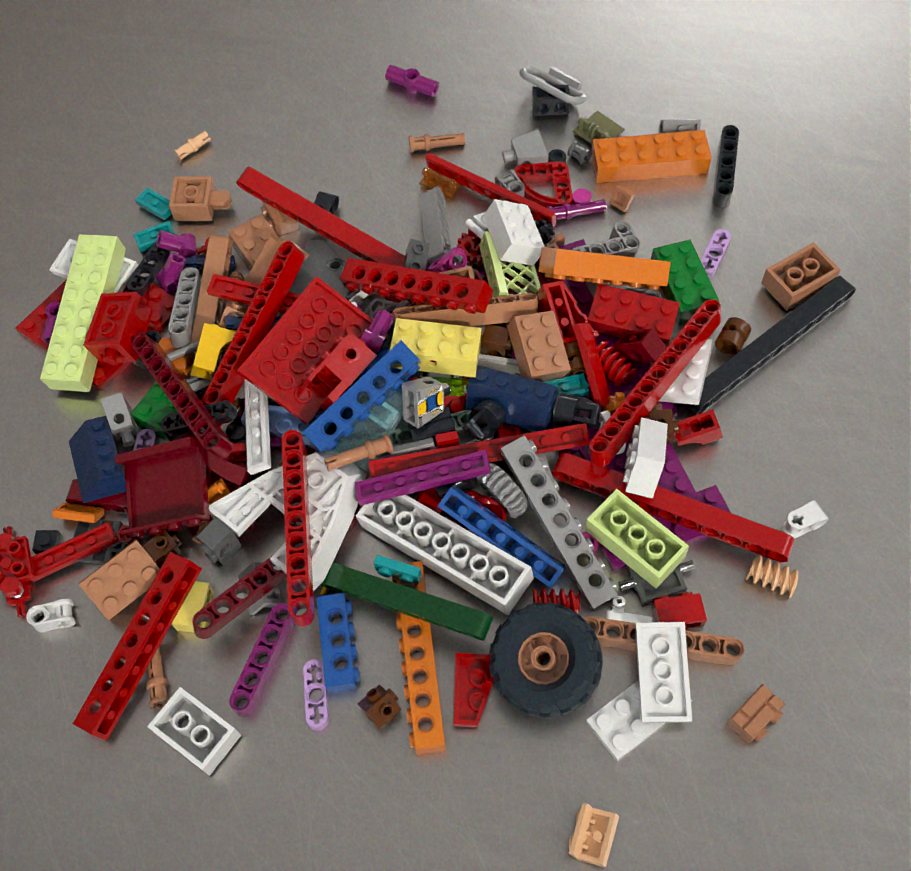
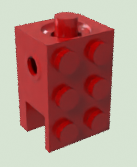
[83,292,153,364]
[300,332,377,411]

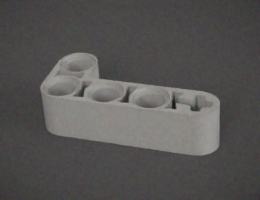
[573,221,640,258]

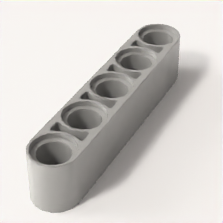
[420,186,451,265]
[168,267,201,349]

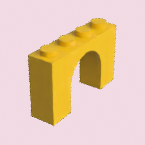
[190,323,237,381]

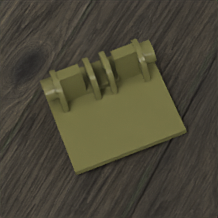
[573,110,625,145]

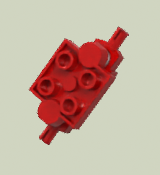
[0,526,35,618]

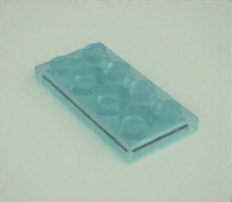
[333,378,403,472]

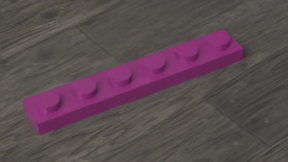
[355,450,491,506]

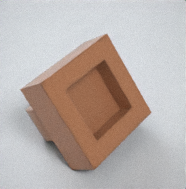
[609,185,635,212]

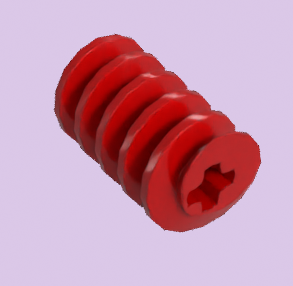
[597,341,637,387]
[533,588,580,614]

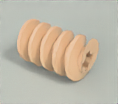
[745,554,798,598]

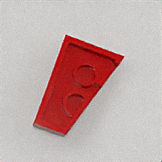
[453,652,494,728]

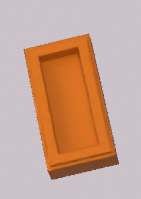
[52,503,104,523]

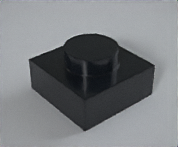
[32,530,61,554]

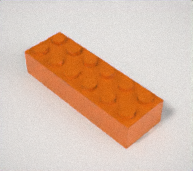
[591,130,712,183]
[539,247,671,290]

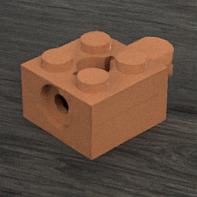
[169,176,232,221]

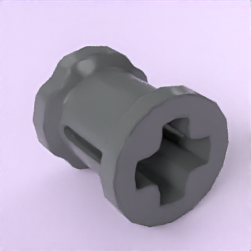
[567,141,592,165]

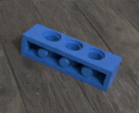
[317,593,360,694]

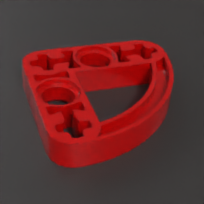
[514,162,573,208]

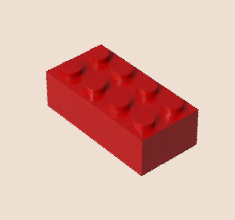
[587,283,680,349]

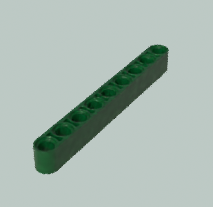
[320,562,493,641]

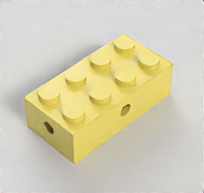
[390,318,482,378]

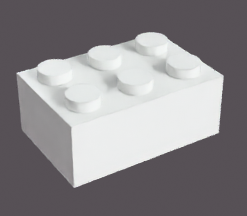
[483,199,545,266]
[623,418,668,498]
[147,687,241,776]

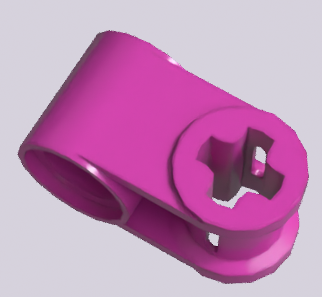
[429,247,467,273]

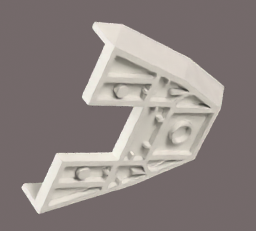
[209,450,367,591]

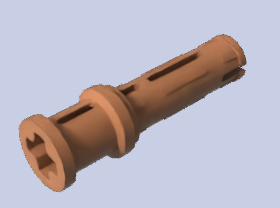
[409,133,465,153]
[324,434,393,472]
[146,647,170,710]

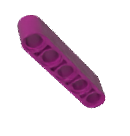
[229,603,295,717]

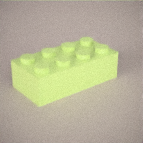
[585,489,689,588]

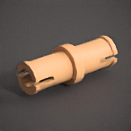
[174,130,211,160]

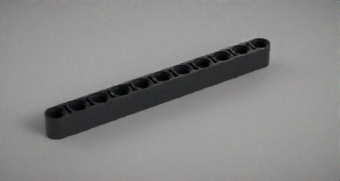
[686,275,856,415]

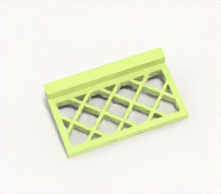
[479,231,541,303]

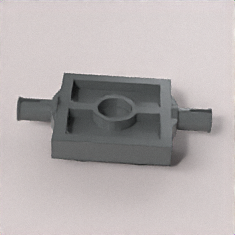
[618,560,695,605]

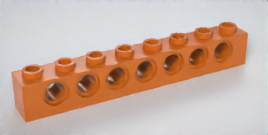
[392,561,446,755]

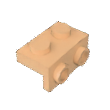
[569,803,619,868]

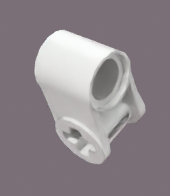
[782,500,829,539]
[26,599,76,632]

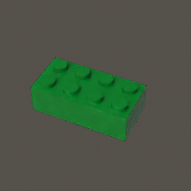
[651,239,720,326]

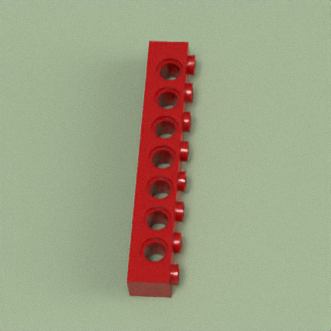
[339,258,493,314]
[72,552,202,741]

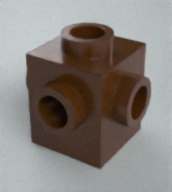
[649,409,680,445]
[142,530,183,569]
[357,685,401,729]

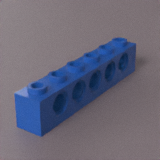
[303,340,421,453]
[438,485,565,588]

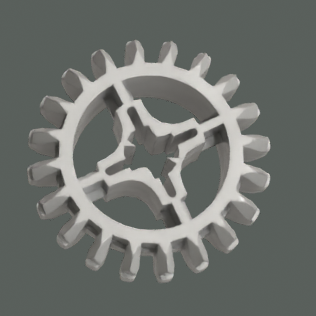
[477,463,529,519]

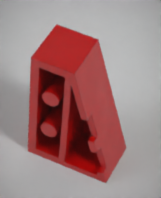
[536,280,599,345]

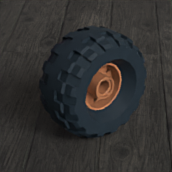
[489,602,603,718]

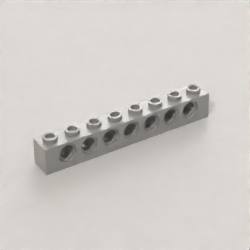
[501,435,618,610]

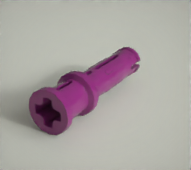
[547,199,607,221]

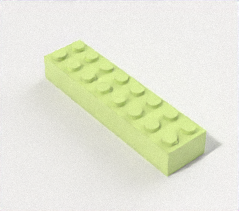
[40,234,126,392]

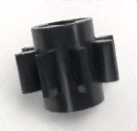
[535,220,555,244]

